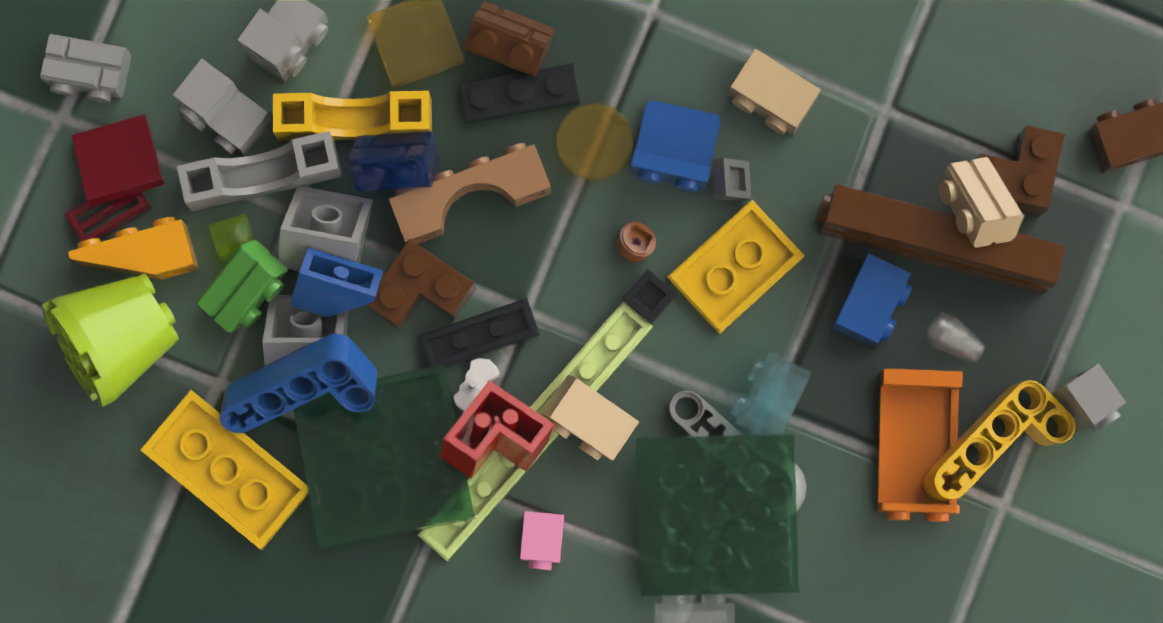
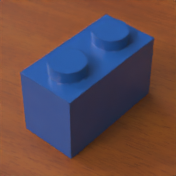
[832,253,913,348]

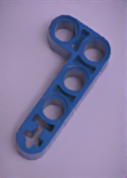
[220,334,378,433]

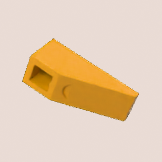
[68,217,199,280]

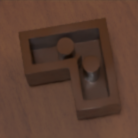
[976,125,1065,216]
[366,239,476,331]

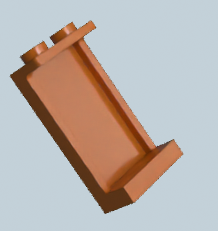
[876,368,963,522]

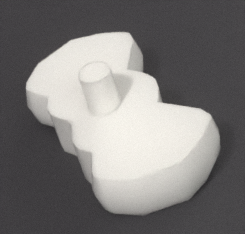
[453,358,500,413]

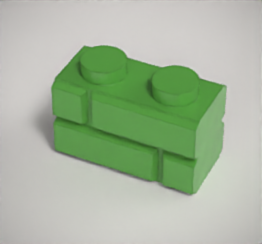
[197,240,288,333]

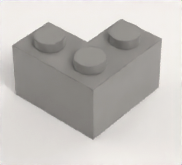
[238,0,329,83]
[173,58,273,156]

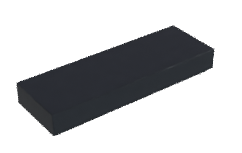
[417,298,540,374]

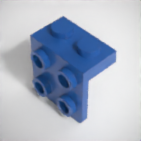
[630,100,721,192]

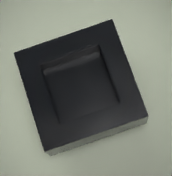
[622,269,677,325]

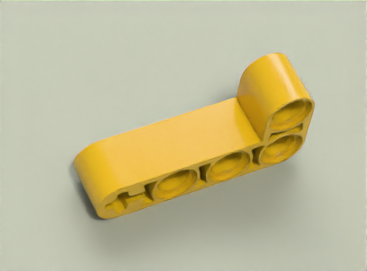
[923,380,1076,501]

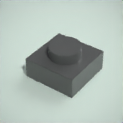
[712,158,752,202]

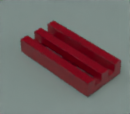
[64,192,152,242]

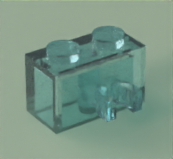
[730,352,812,446]

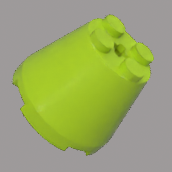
[41,273,179,408]

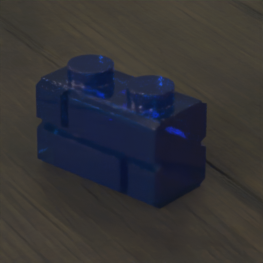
[348,131,439,191]

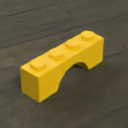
[273,91,432,141]

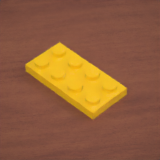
[141,390,313,550]

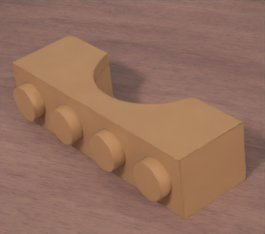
[389,143,552,244]

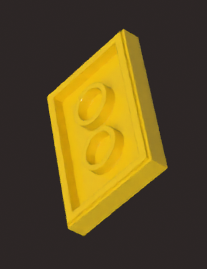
[667,200,805,335]

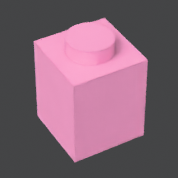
[520,511,564,570]

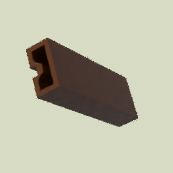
[815,184,1067,295]

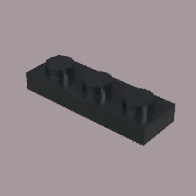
[460,63,580,124]

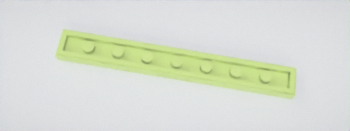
[418,301,653,562]

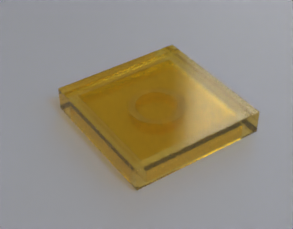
[366,0,465,89]

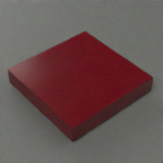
[71,113,165,207]

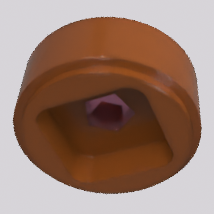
[615,222,656,262]

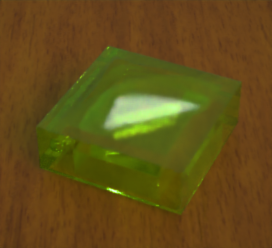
[208,213,255,263]

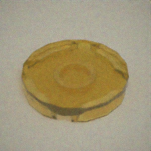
[557,103,633,181]

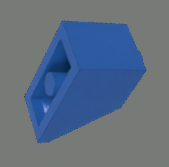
[290,247,383,317]

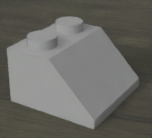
[278,186,373,272]
[262,295,348,366]

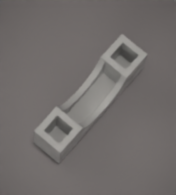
[177,131,342,211]

